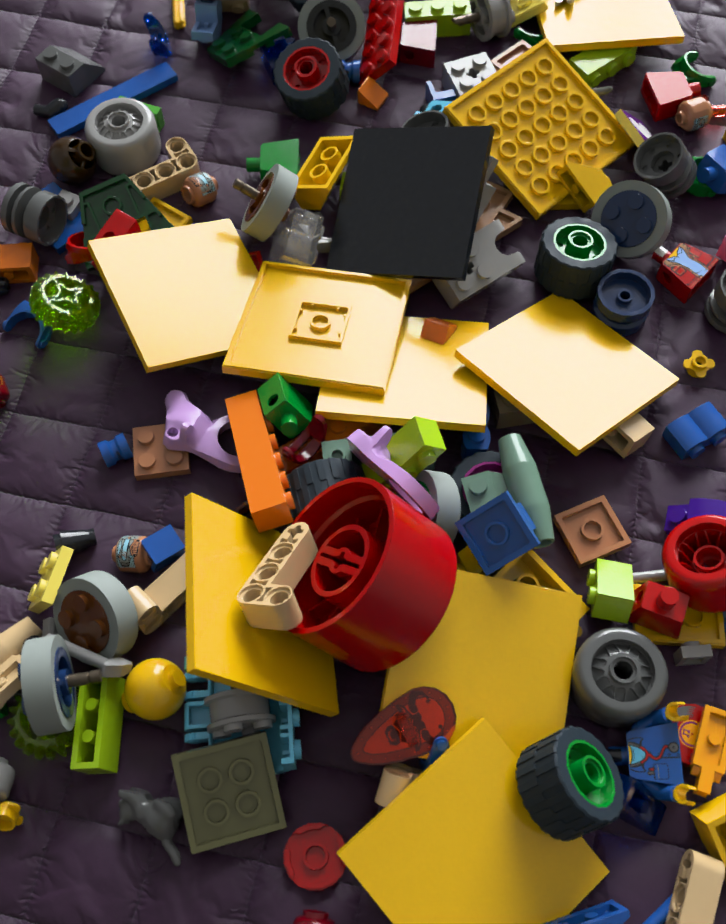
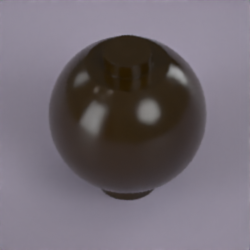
[47,136,97,185]

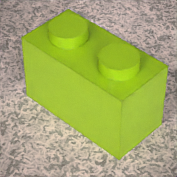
[586,558,634,624]

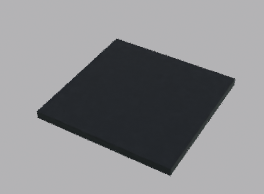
[326,126,494,281]

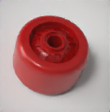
[661,515,726,613]

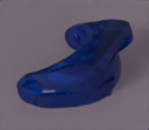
[143,12,173,57]

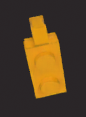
[690,704,726,798]

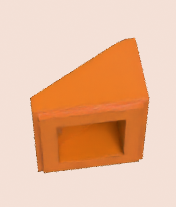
[358,77,389,111]
[421,317,457,344]

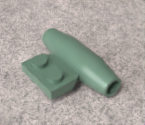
[461,433,555,549]

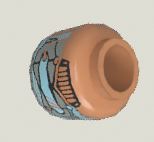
[675,97,713,132]
[181,172,218,208]
[112,535,152,573]

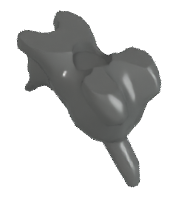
[118,787,184,867]

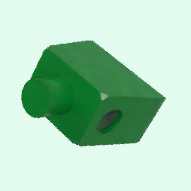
[246,139,300,181]
[257,372,313,439]

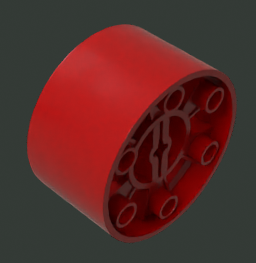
[286,477,457,672]

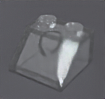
[268,207,324,266]

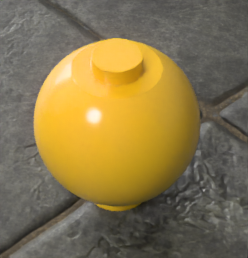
[121,658,187,721]

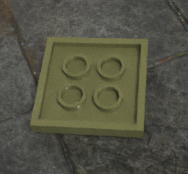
[171,730,287,854]

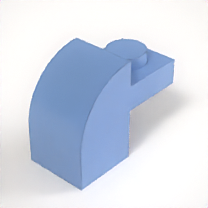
[191,0,222,43]

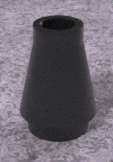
[53,528,97,555]

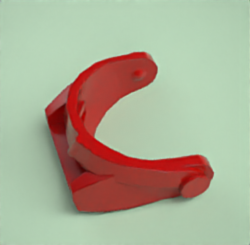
[65,231,93,264]

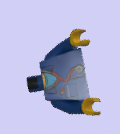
[608,702,696,806]

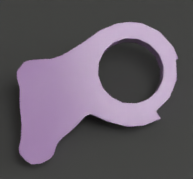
[163,390,241,473]
[347,426,440,520]

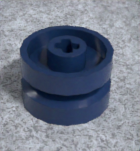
[591,269,655,336]

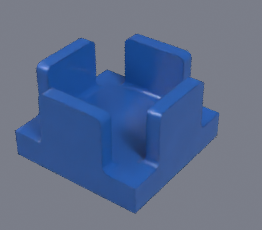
[454,491,541,576]

